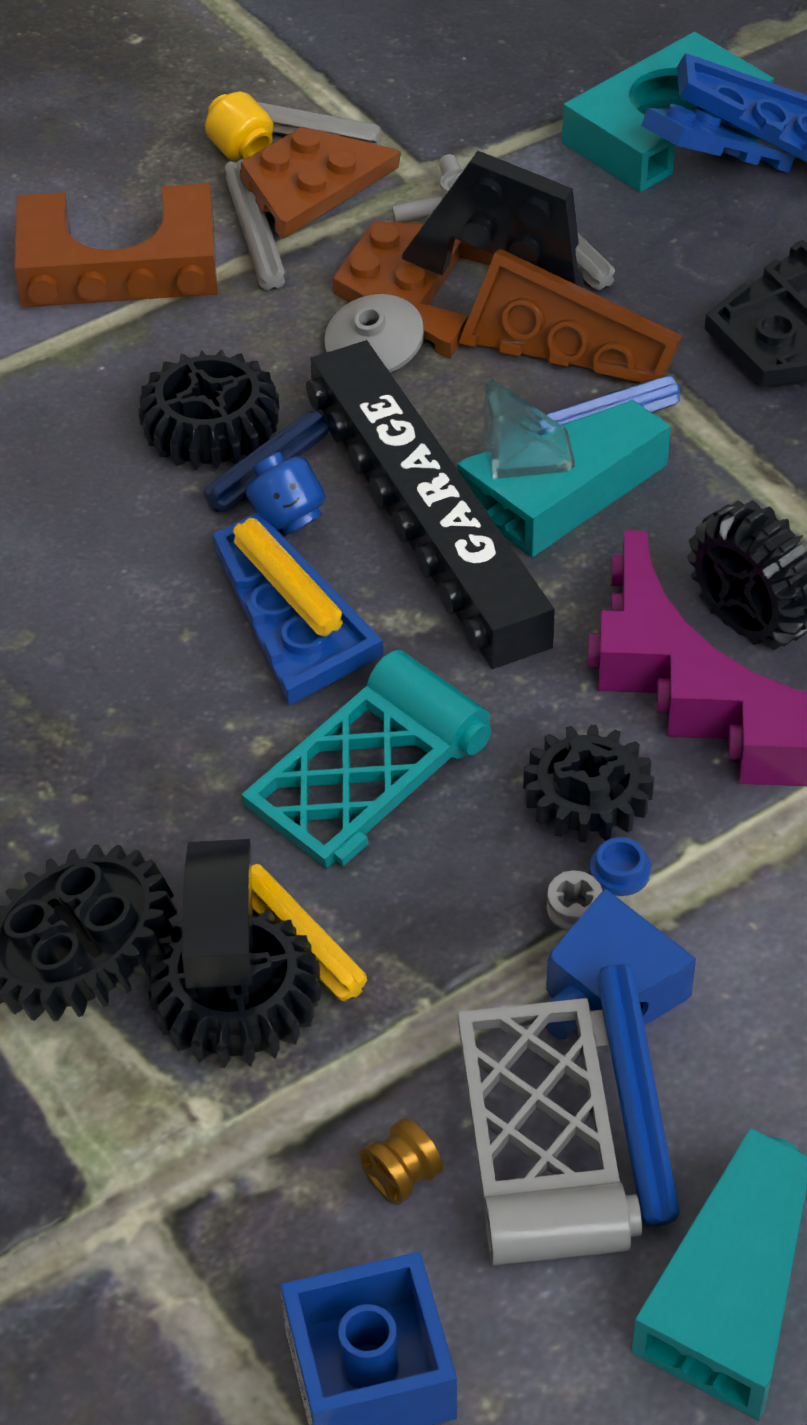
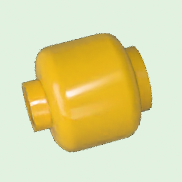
[205,91,273,162]

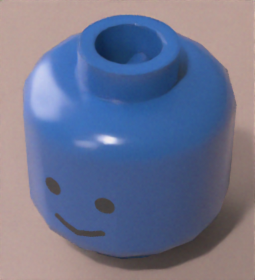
[245,452,326,536]

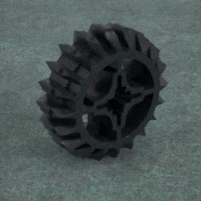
[138,349,280,470]
[687,500,807,650]
[148,908,321,1069]

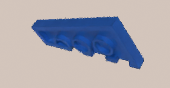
[677,53,807,162]
[213,512,384,706]

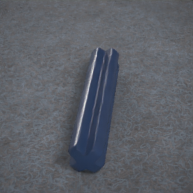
[204,411,329,512]

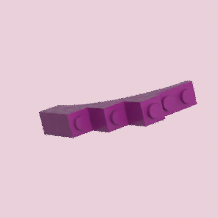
[587,530,807,786]

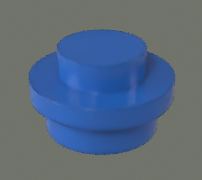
[589,837,651,896]

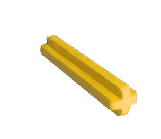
[233,518,343,637]
[251,864,368,1002]

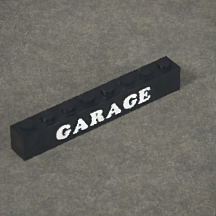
[306,340,555,670]

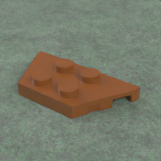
[240,127,401,238]

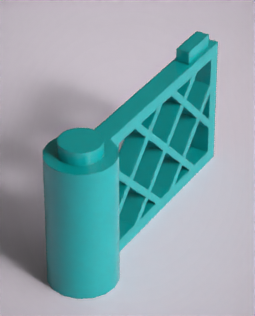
[241,650,491,869]

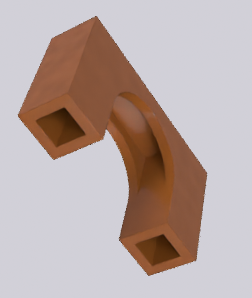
[15,183,218,307]

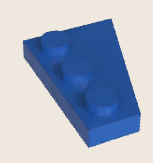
[641,104,796,172]

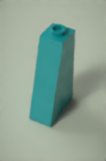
[457,400,671,558]
[631,1128,807,1421]

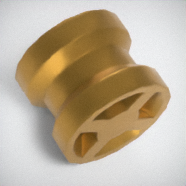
[359,1118,443,1205]

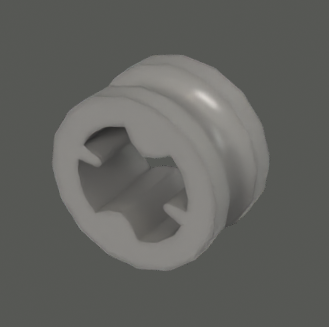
[546,870,603,930]

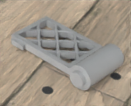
[457,998,642,1267]

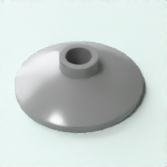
[324,294,424,373]

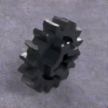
[523,725,654,842]

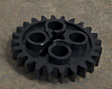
[0,845,177,1022]

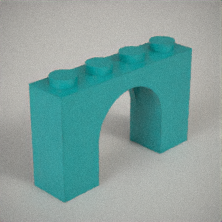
[562,32,774,193]

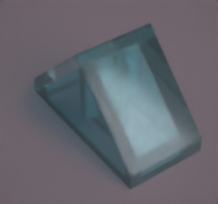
[484,378,576,479]

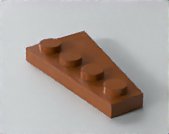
[458,249,683,383]

